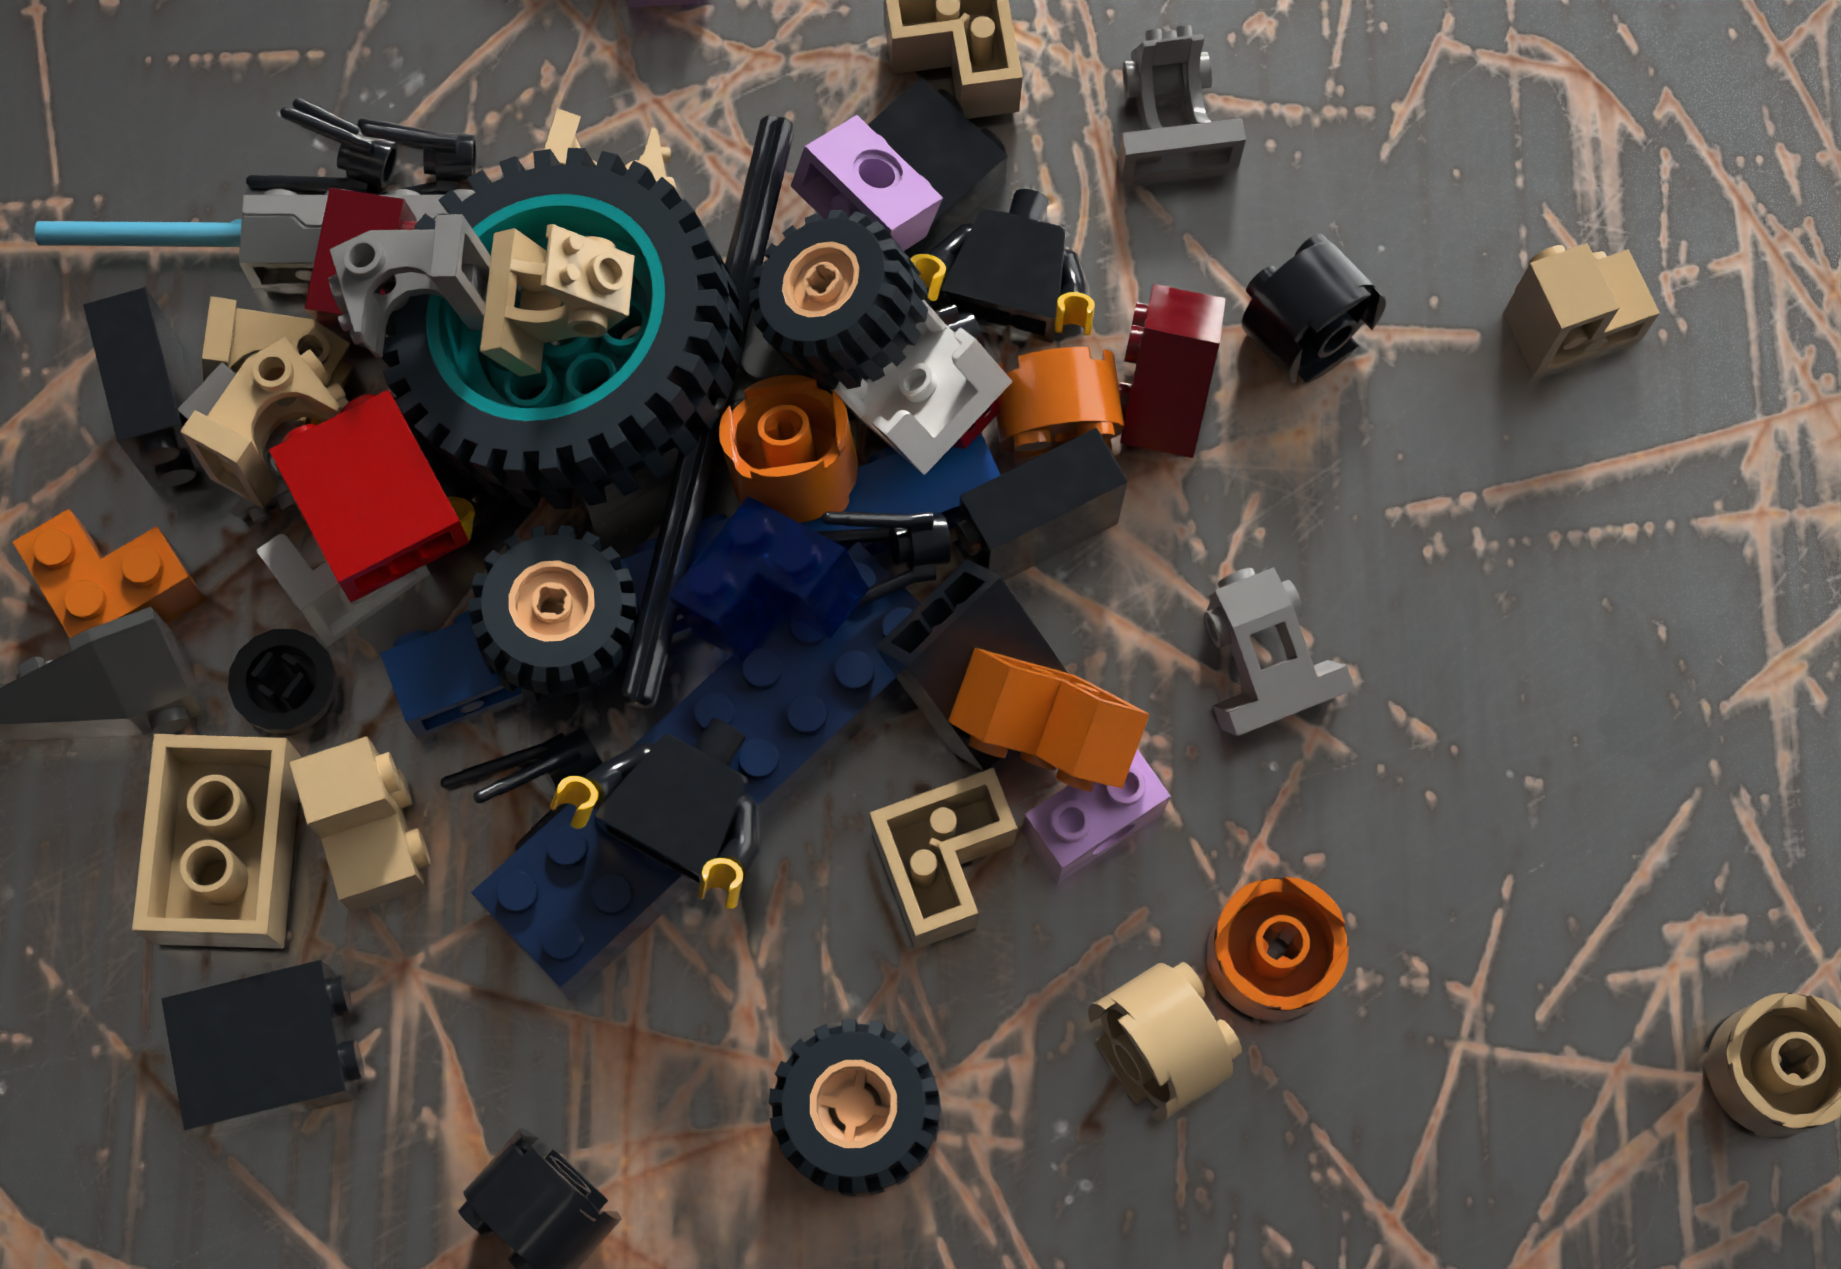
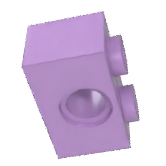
[791,115,943,251]
[1021,749,1171,883]

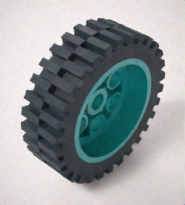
[382,148,743,509]

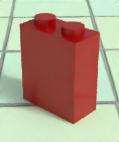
[268,389,469,603]

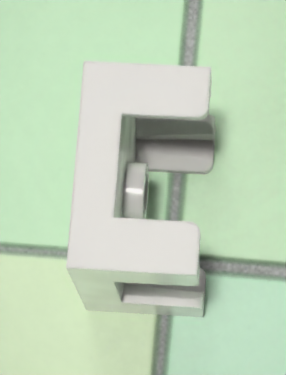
[830,299,1013,475]
[256,534,430,647]

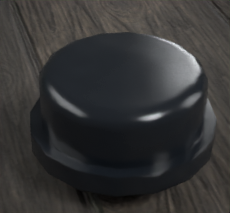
[228,629,337,733]

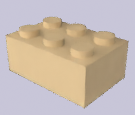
[132,734,302,949]

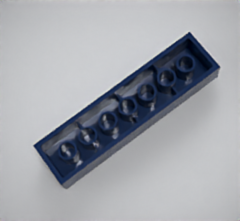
[471,542,920,1001]

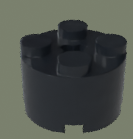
[1241,233,1386,383]
[458,1128,622,1269]

